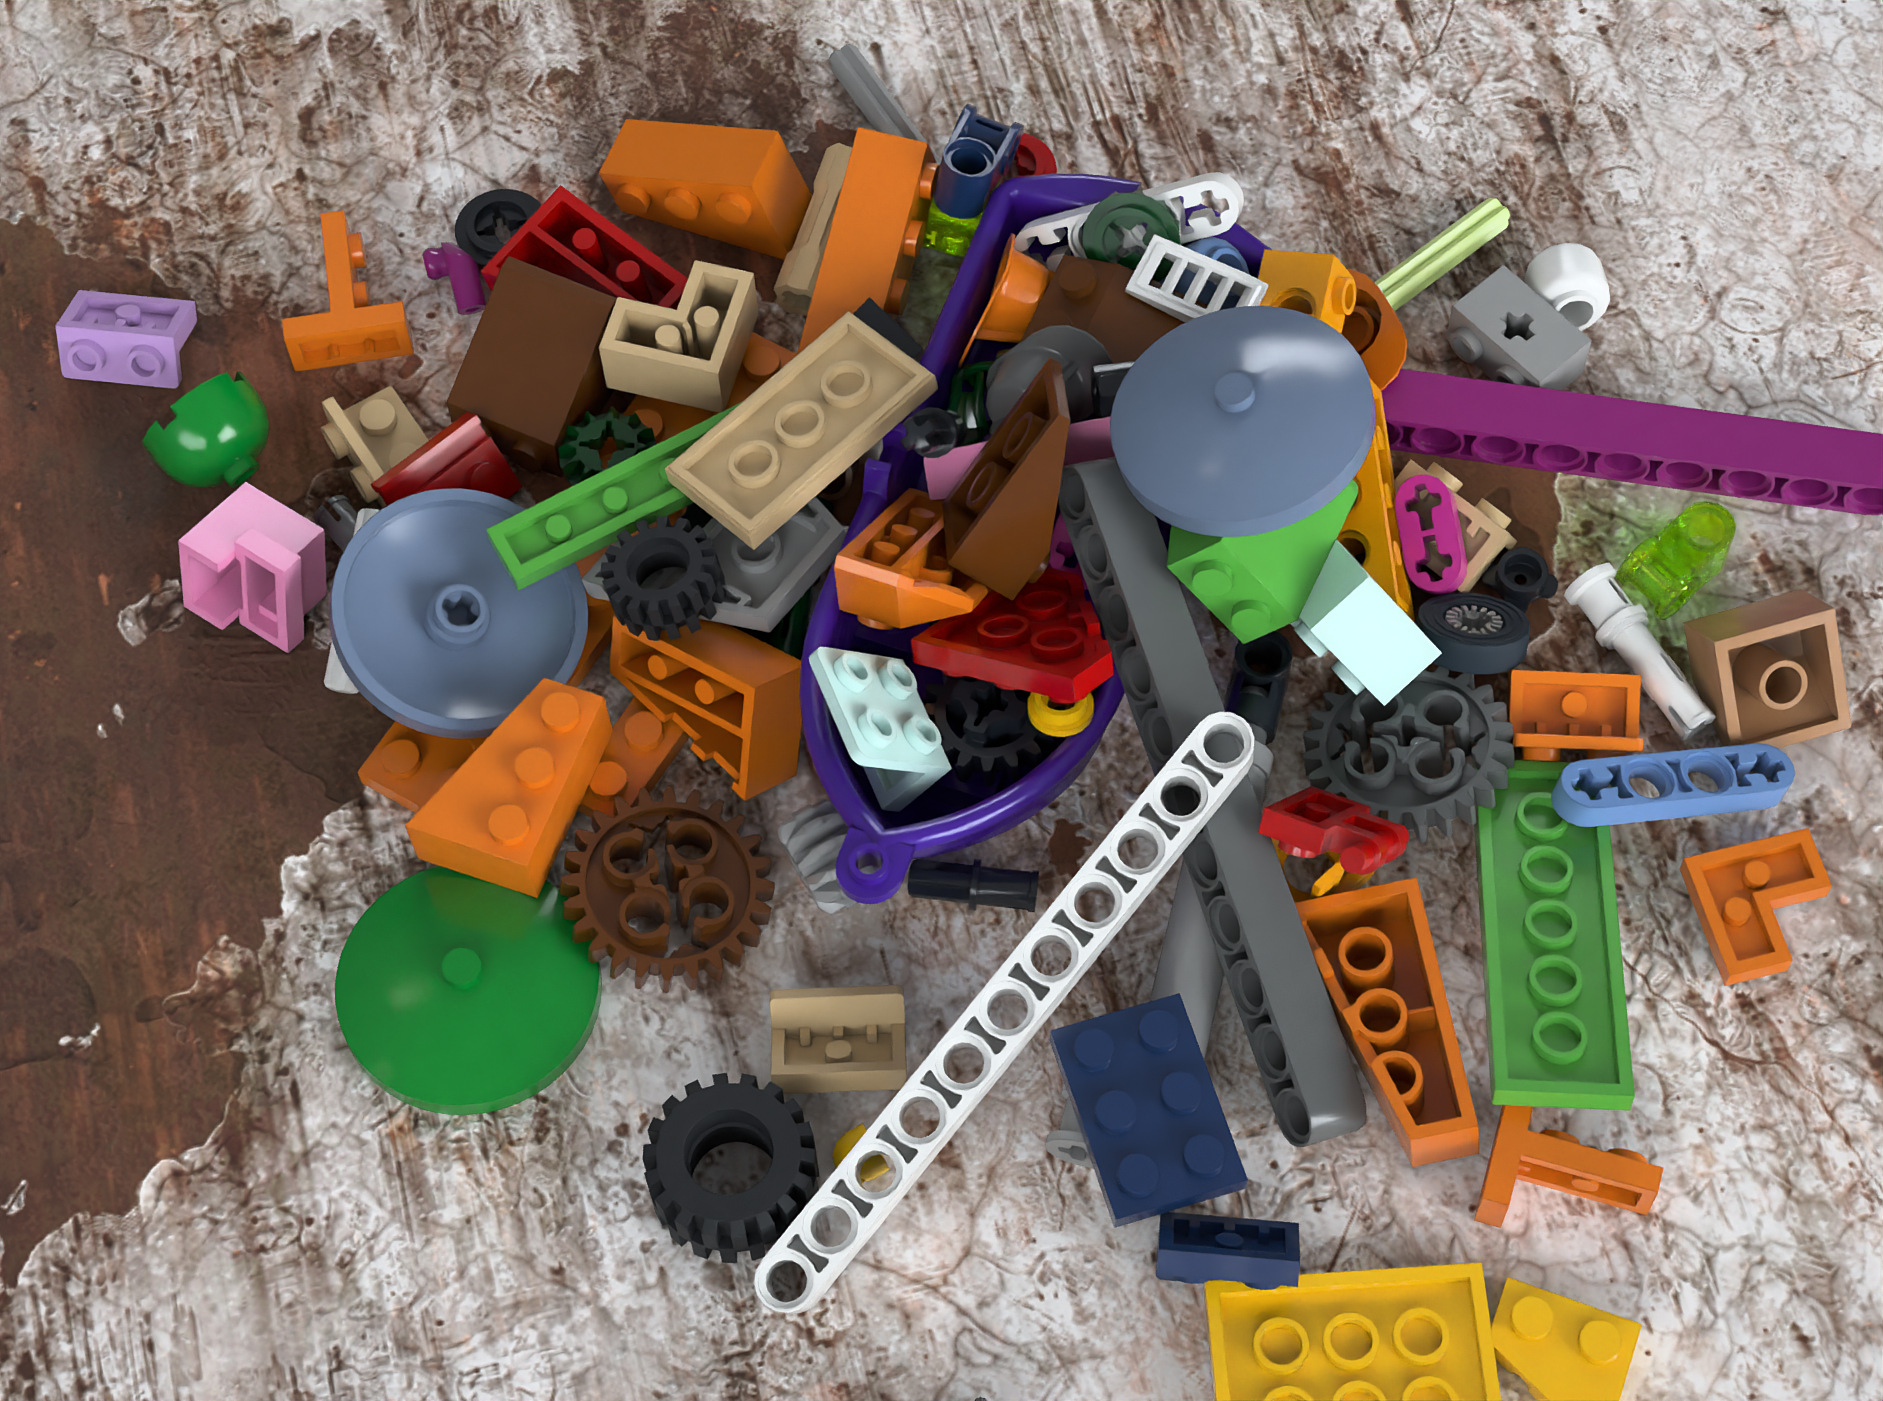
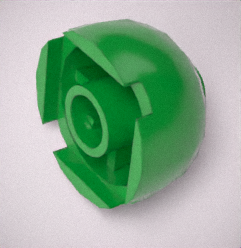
[142,371,270,488]

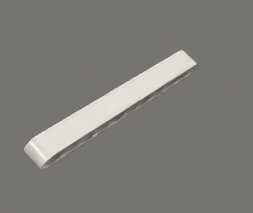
[754,712,1255,1314]

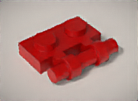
[1258,786,1409,875]

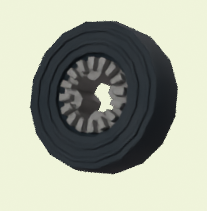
[1416,592,1530,674]

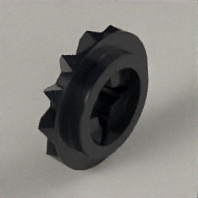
[455,189,541,267]

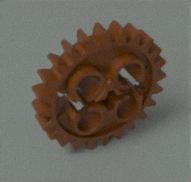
[560,785,775,993]

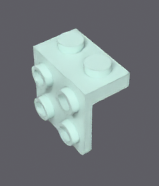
[809,647,952,812]

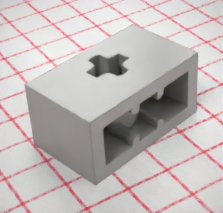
[1446,265,1592,390]

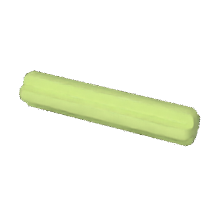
[1374,198,1510,312]

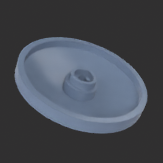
[1110,306,1376,537]
[328,489,588,739]

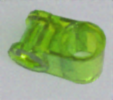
[1616,501,1736,620]

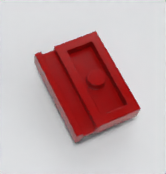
[370,412,523,507]

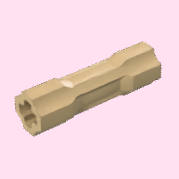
[773,143,852,316]

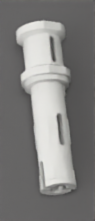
[1564,563,1716,741]

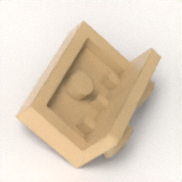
[769,985,907,1094]

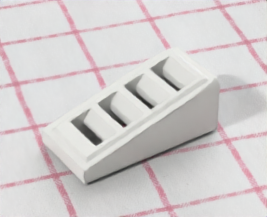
[1125,234,1269,323]

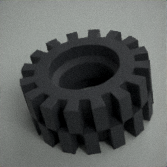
[600,516,726,641]

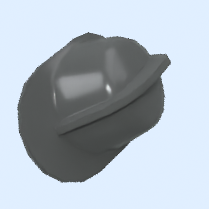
[986,325,1113,436]

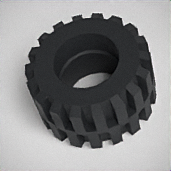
[642,1073,820,1263]

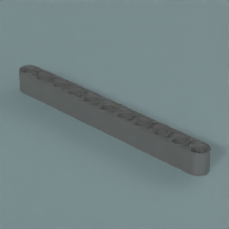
[1058,456,1366,1147]

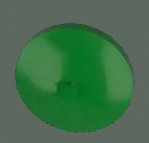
[335,866,602,1115]

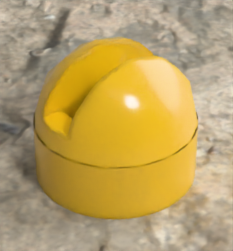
[832,1123,890,1183]

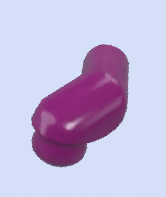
[422,242,486,315]

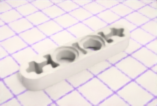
[1014,172,1244,272]

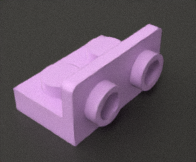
[55,290,197,389]

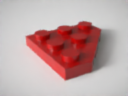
[911,567,1114,704]

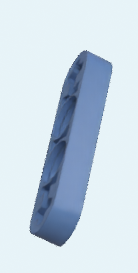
[1551,743,1795,827]

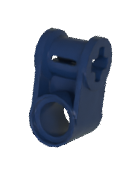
[933,104,1024,219]

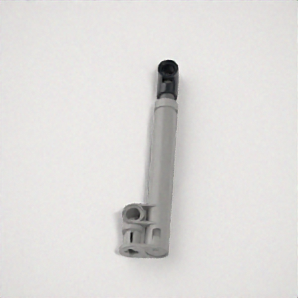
[1045,631,1292,1169]

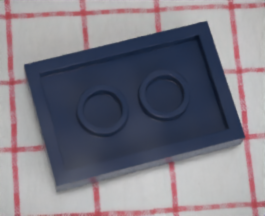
[1049,993,1248,1228]

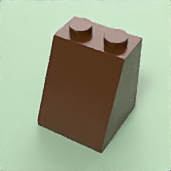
[446,256,617,478]

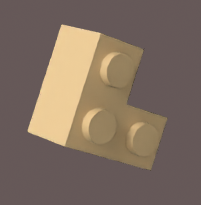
[599,260,759,413]

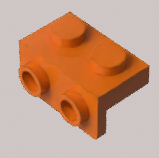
[1507,670,1644,762]

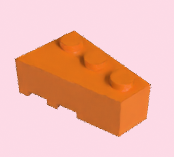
[609,615,802,801]

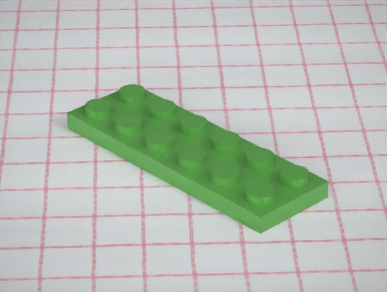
[1473,760,1635,1111]

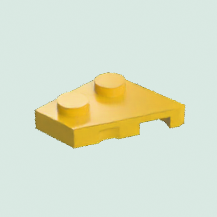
[1491,1277,1642,1401]

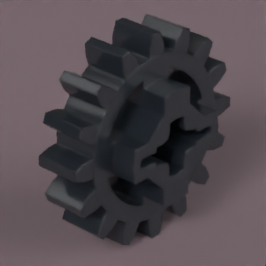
[924,670,1062,787]

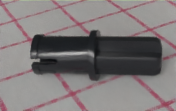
[900,408,967,458]
[907,859,1039,913]

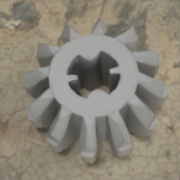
[778,799,875,915]

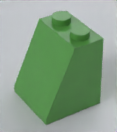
[1167,479,1358,644]

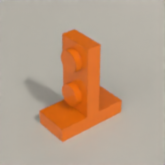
[282,210,414,372]
[1474,1105,1664,1228]

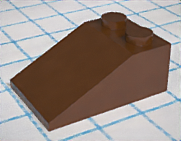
[1020,255,1208,363]
[942,357,1070,601]

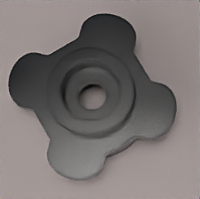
[1482,547,1558,613]

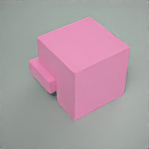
[178,482,327,653]

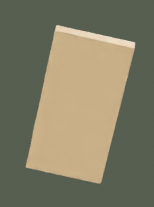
[665,311,938,550]

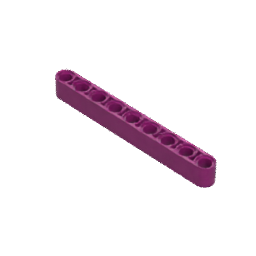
[1381,369,1883,515]

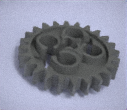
[1302,666,1515,844]

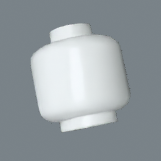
[1525,243,1610,331]

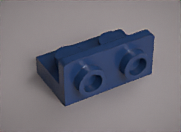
[1156,1212,1300,1290]

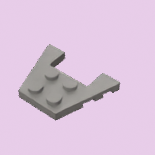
[582,496,846,633]

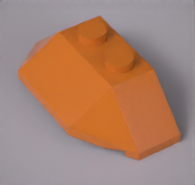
[834,488,992,630]

